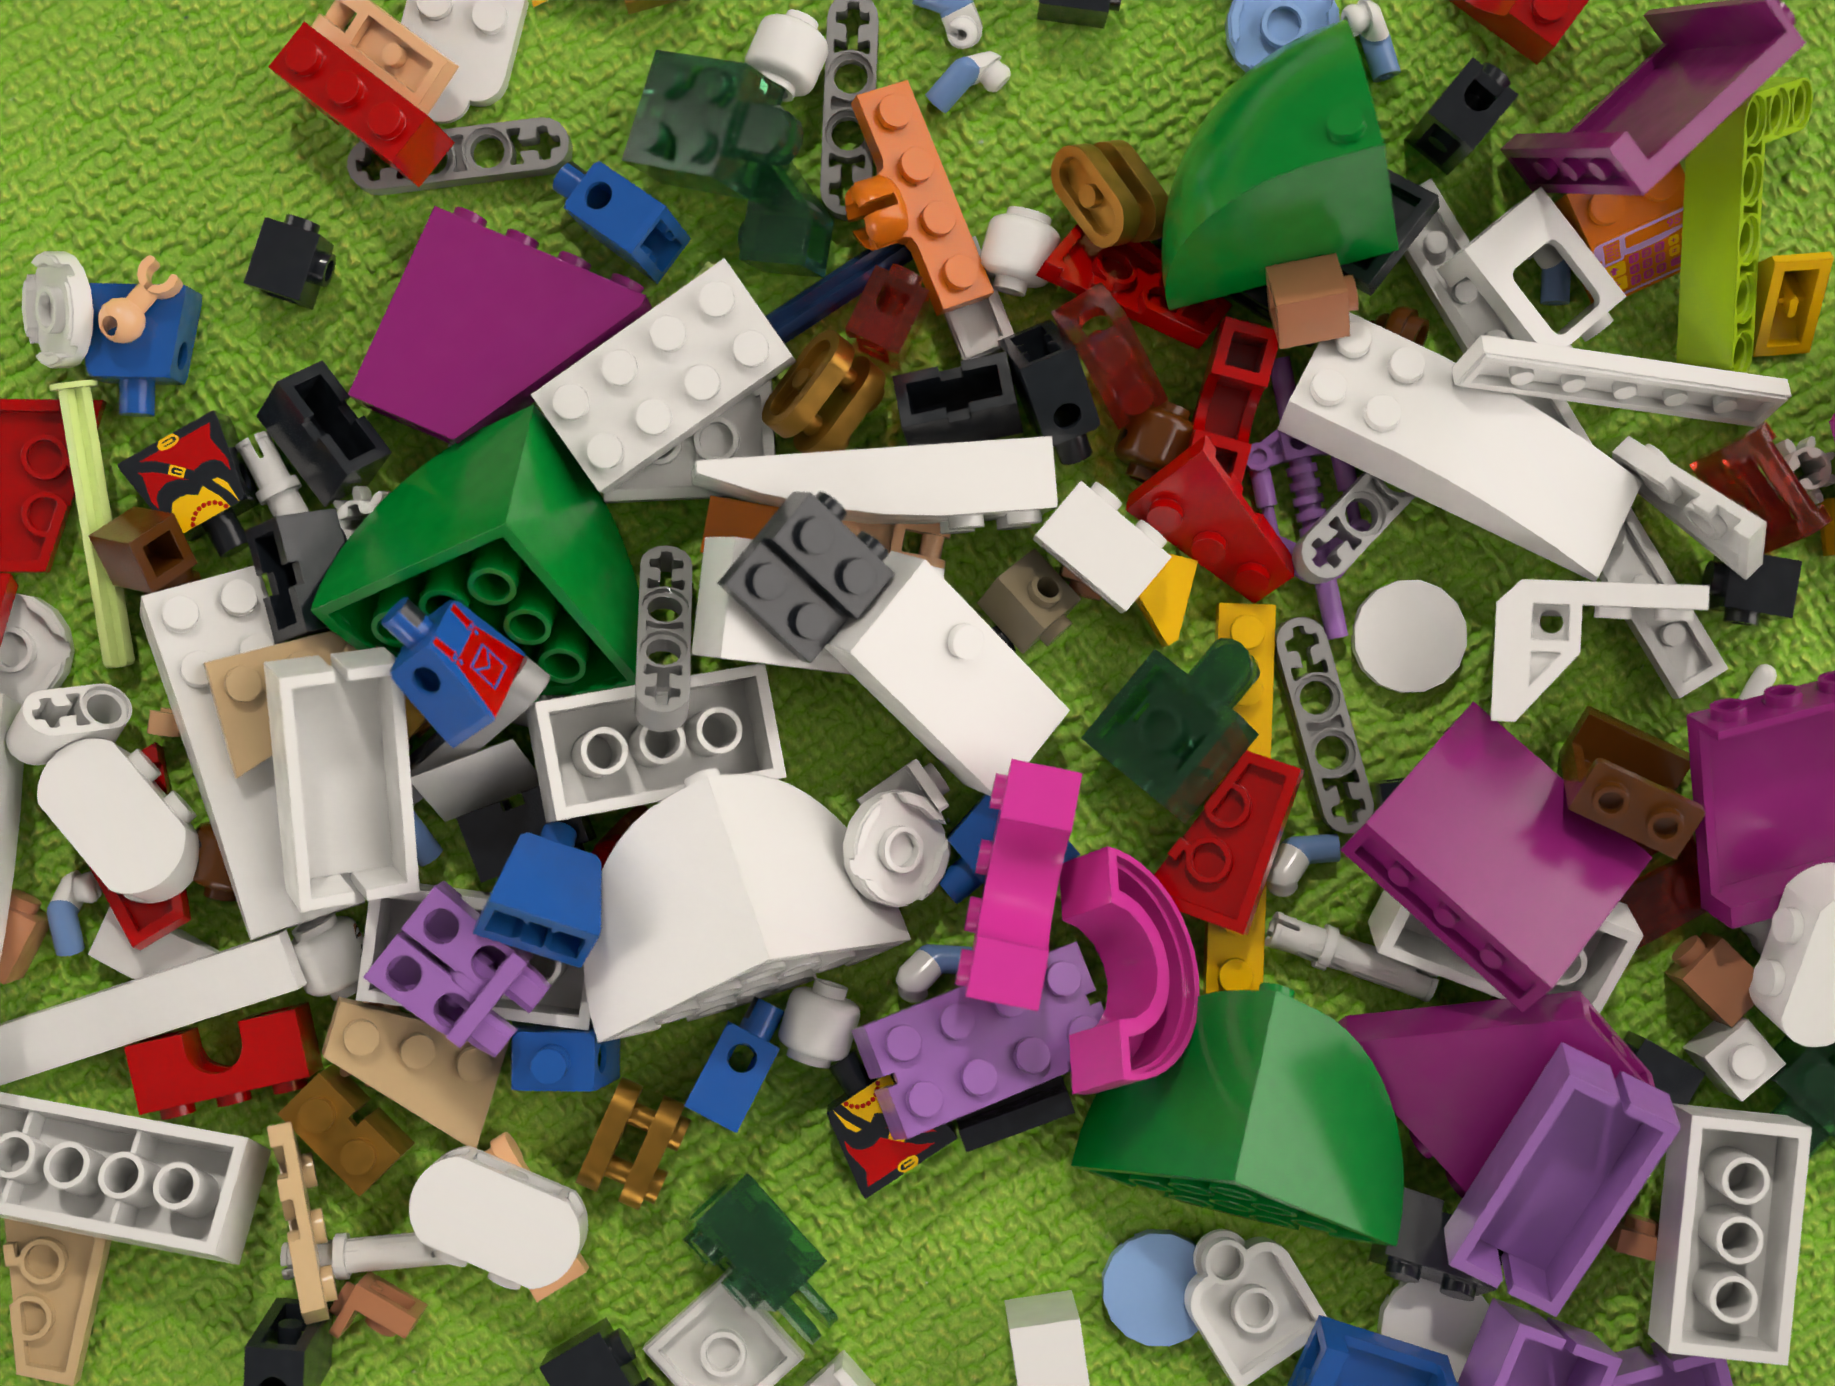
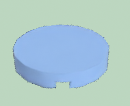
[1225,0,1340,72]
[1102,1229,1198,1346]

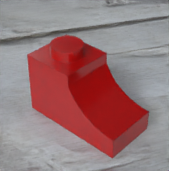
[1449,0,1589,65]

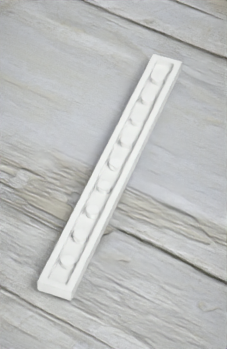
[1403,178,1729,699]

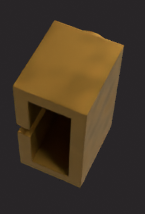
[278,1064,415,1197]

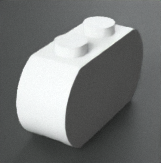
[37,738,199,903]
[1749,862,1835,1047]
[409,1146,588,1290]

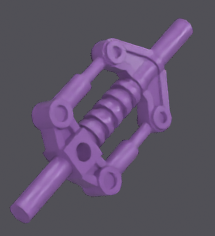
[1245,356,1371,640]

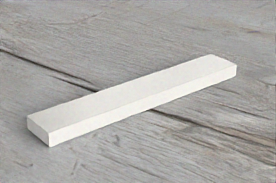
[1452,335,1792,427]
[0,930,307,1086]

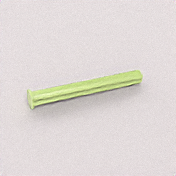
[49,380,135,668]

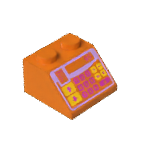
[1554,162,1685,304]

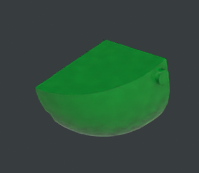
[1161,19,1399,311]
[311,404,639,703]
[1071,983,1404,1247]

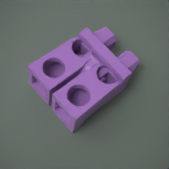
[363,881,551,1057]

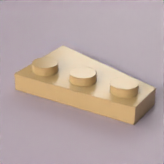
[322,996,509,1148]
[3,1218,112,1386]

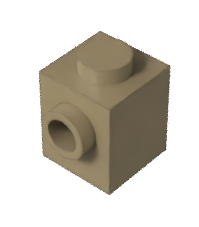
[977,548,1081,654]

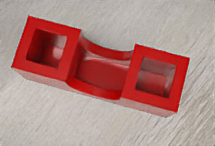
[268,22,455,187]
[1187,316,1279,484]
[124,1002,323,1120]

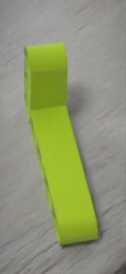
[1676,77,1813,373]

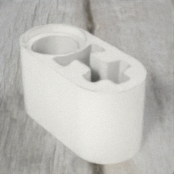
[5,684,132,765]

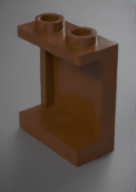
[1559,705,1705,859]

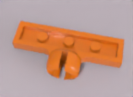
[845,80,994,316]

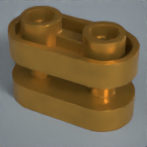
[1051,140,1168,248]
[762,330,886,453]
[575,1077,691,1210]

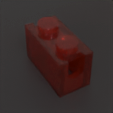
[845,264,929,371]
[1051,282,1168,430]

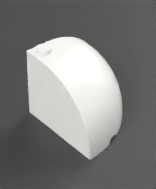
[583,768,911,1043]

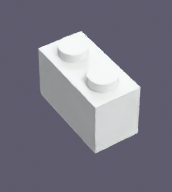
[1033,481,1172,613]

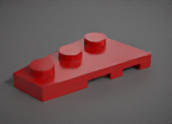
[1035,223,1232,350]
[1125,435,1295,604]

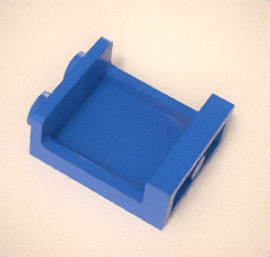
[1287,1315,1460,1386]

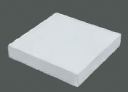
[643,1269,805,1386]

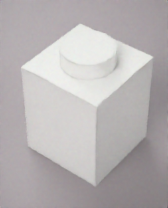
[1682,1017,1786,1102]

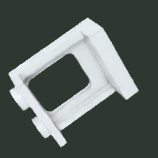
[1436,187,1627,348]

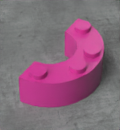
[955,759,1083,1011]
[1060,846,1200,1095]

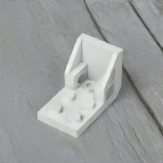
[1491,579,1710,722]

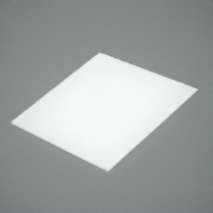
[411,739,539,822]

